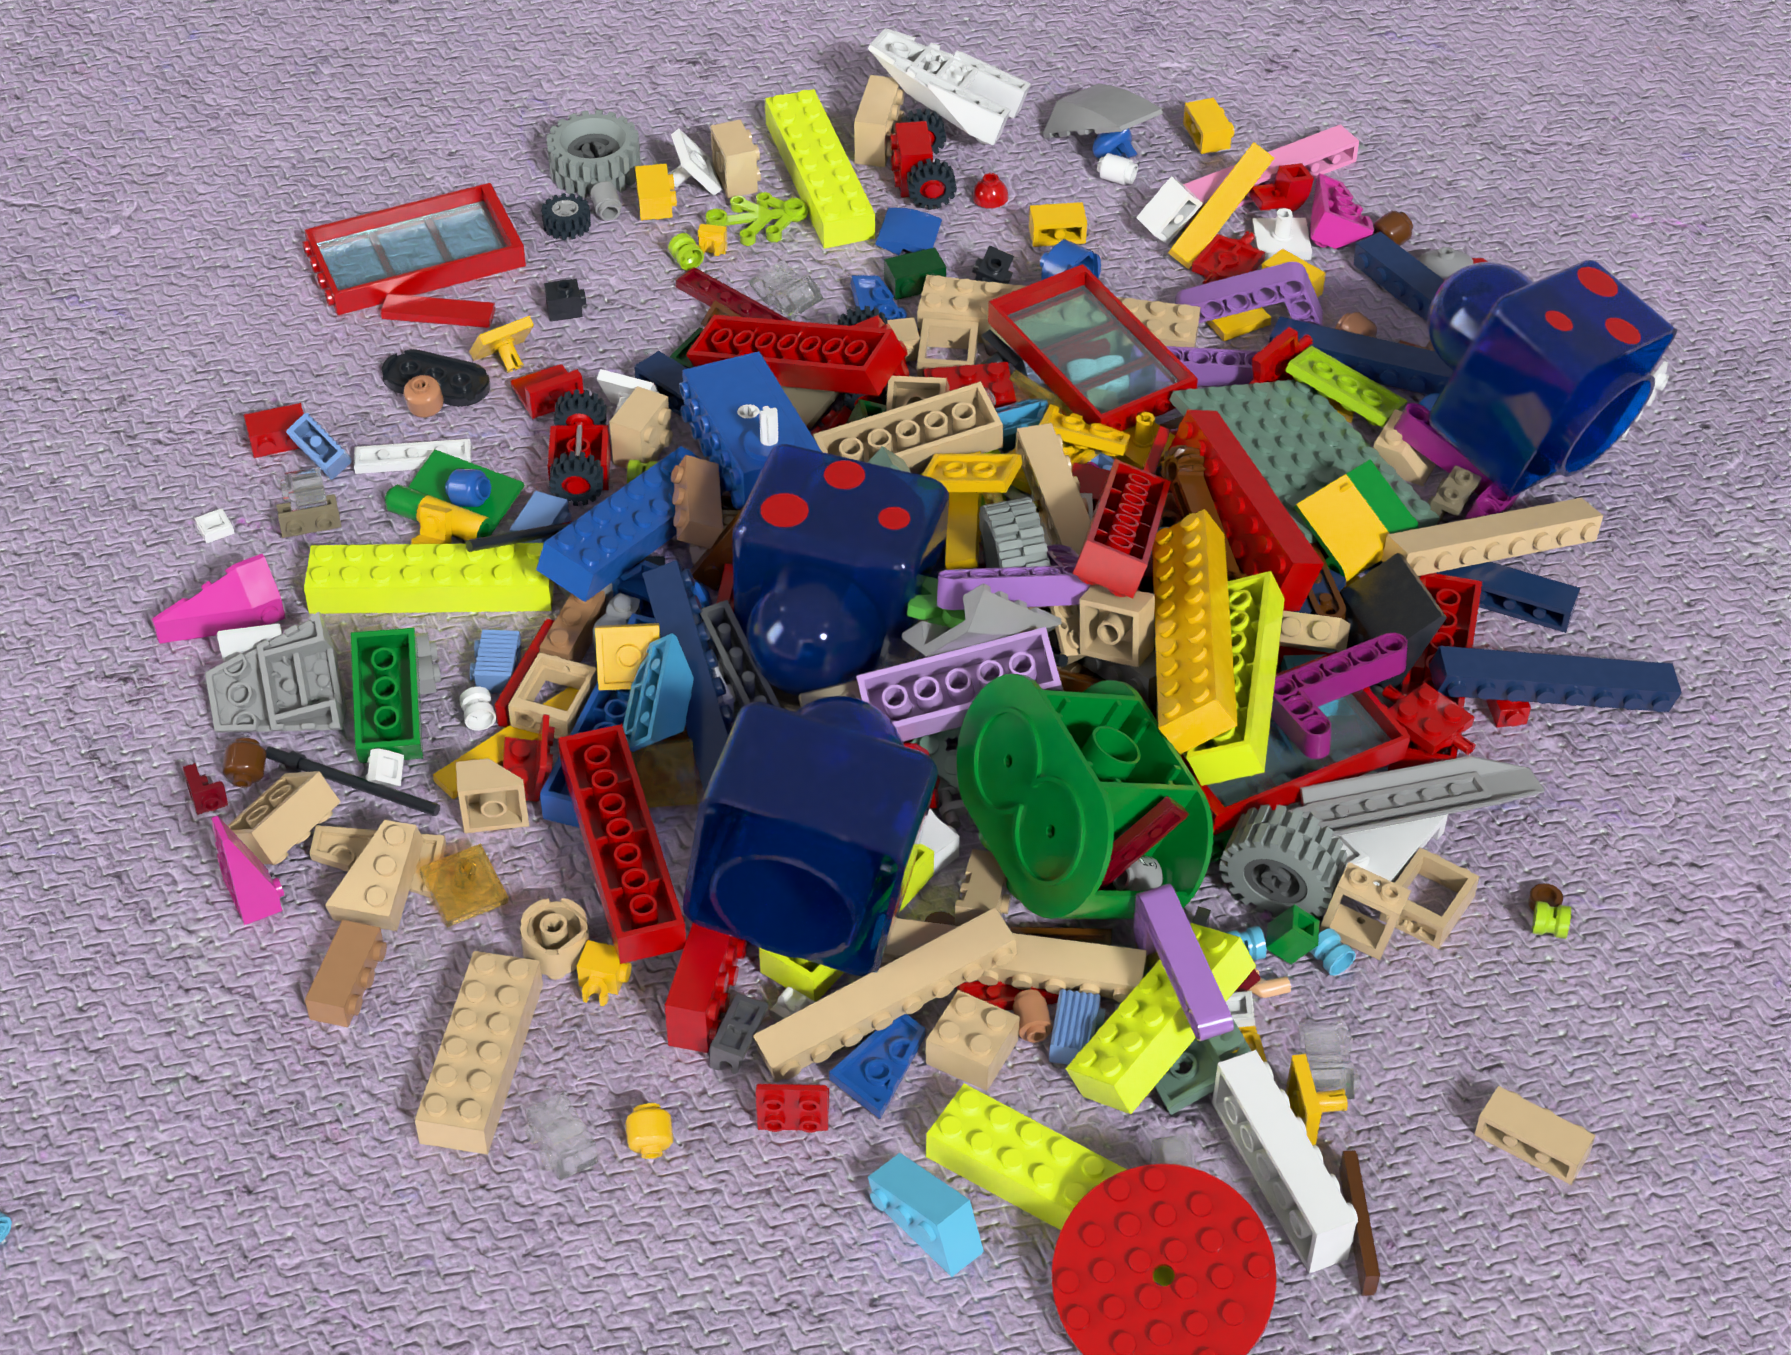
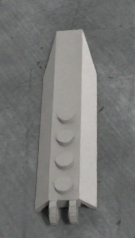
[1287,756,1545,837]

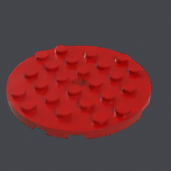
[1052,1164,1277,1355]

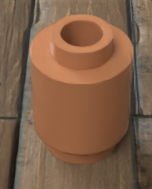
[1013,990,1053,1043]

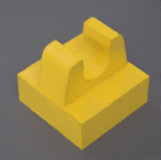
[698,224,728,256]

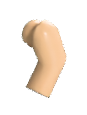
[1248,968,1291,998]

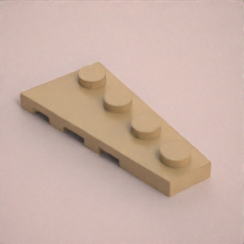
[309,825,446,899]

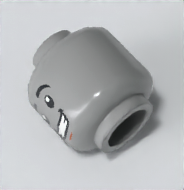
[1113,855,1163,891]

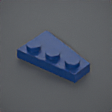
[850,275,919,332]
[829,1014,926,1119]

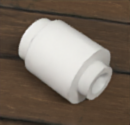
[1097,153,1138,185]

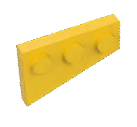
[1039,404,1130,456]

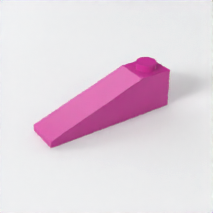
[152,553,286,644]
[211,816,284,925]

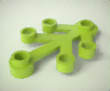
[706,192,808,246]

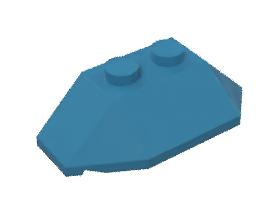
[995,399,1048,451]
[623,633,694,752]

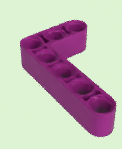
[1394,403,1525,520]
[1271,633,1407,759]

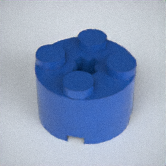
[1040,239,1101,280]

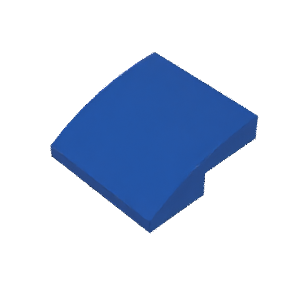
[875,207,942,255]

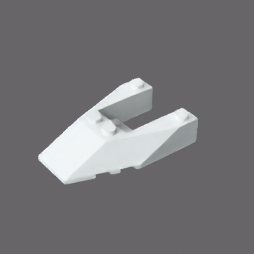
[868,28,1031,146]

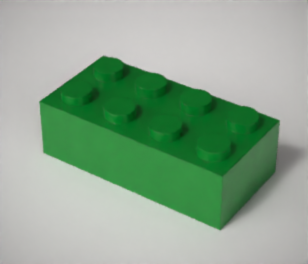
[351,628,424,764]

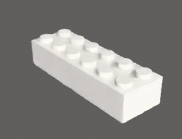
[1212,1050,1358,1274]

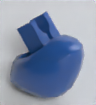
[1092,128,1137,159]

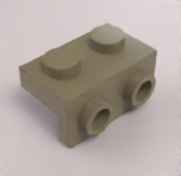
[1427,465,1481,525]
[276,494,342,538]

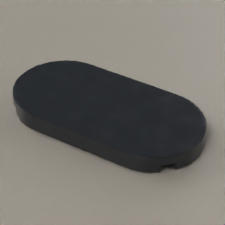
[382,349,491,407]

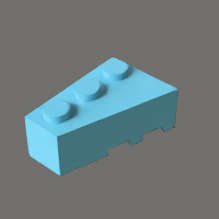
[868,1153,984,1277]

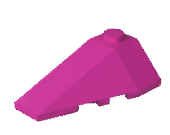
[1309,173,1374,249]

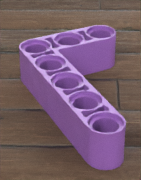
[1175,262,1323,326]
[1128,346,1258,403]
[937,544,1090,610]
[1133,883,1234,1042]

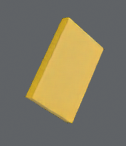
[917,454,1022,493]

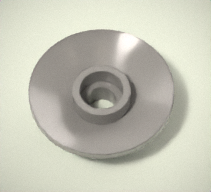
[1419,247,1473,279]

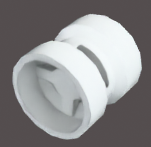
[459,686,496,731]

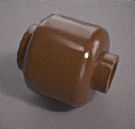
[1373,210,1413,246]
[222,738,266,788]

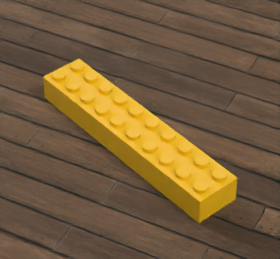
[1152,509,1238,754]

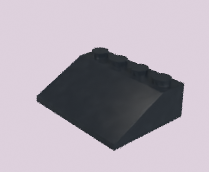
[1340,553,1447,690]

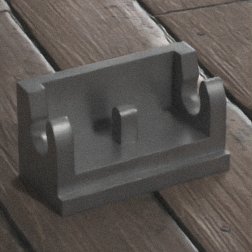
[710,993,769,1074]

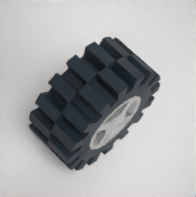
[541,193,591,240]

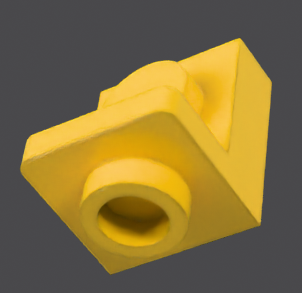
[411,503,452,544]

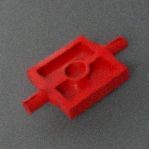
[1191,231,1265,285]
[1249,327,1313,384]
[1382,683,1476,755]

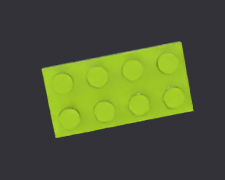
[1285,345,1408,428]

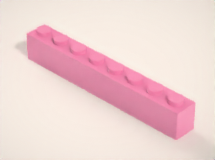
[1183,124,1359,228]

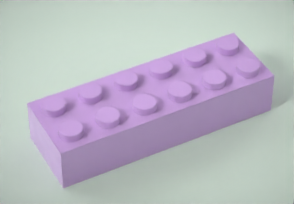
[856,627,1063,749]

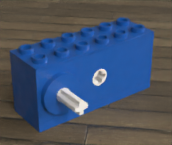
[679,351,824,516]

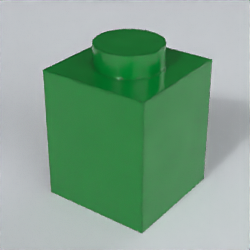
[1266,904,1320,965]

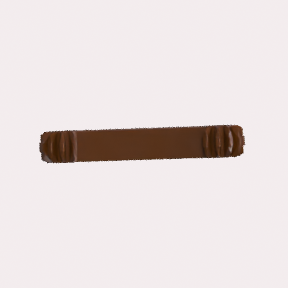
[1160,445,1247,581]

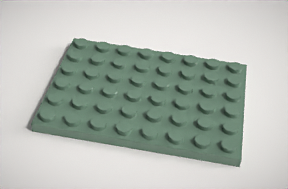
[1169,380,1440,543]

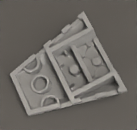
[1043,83,1163,139]
[902,583,1062,657]
[205,612,347,733]

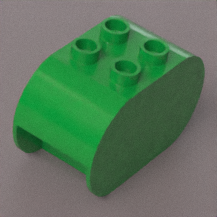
[957,674,1213,919]

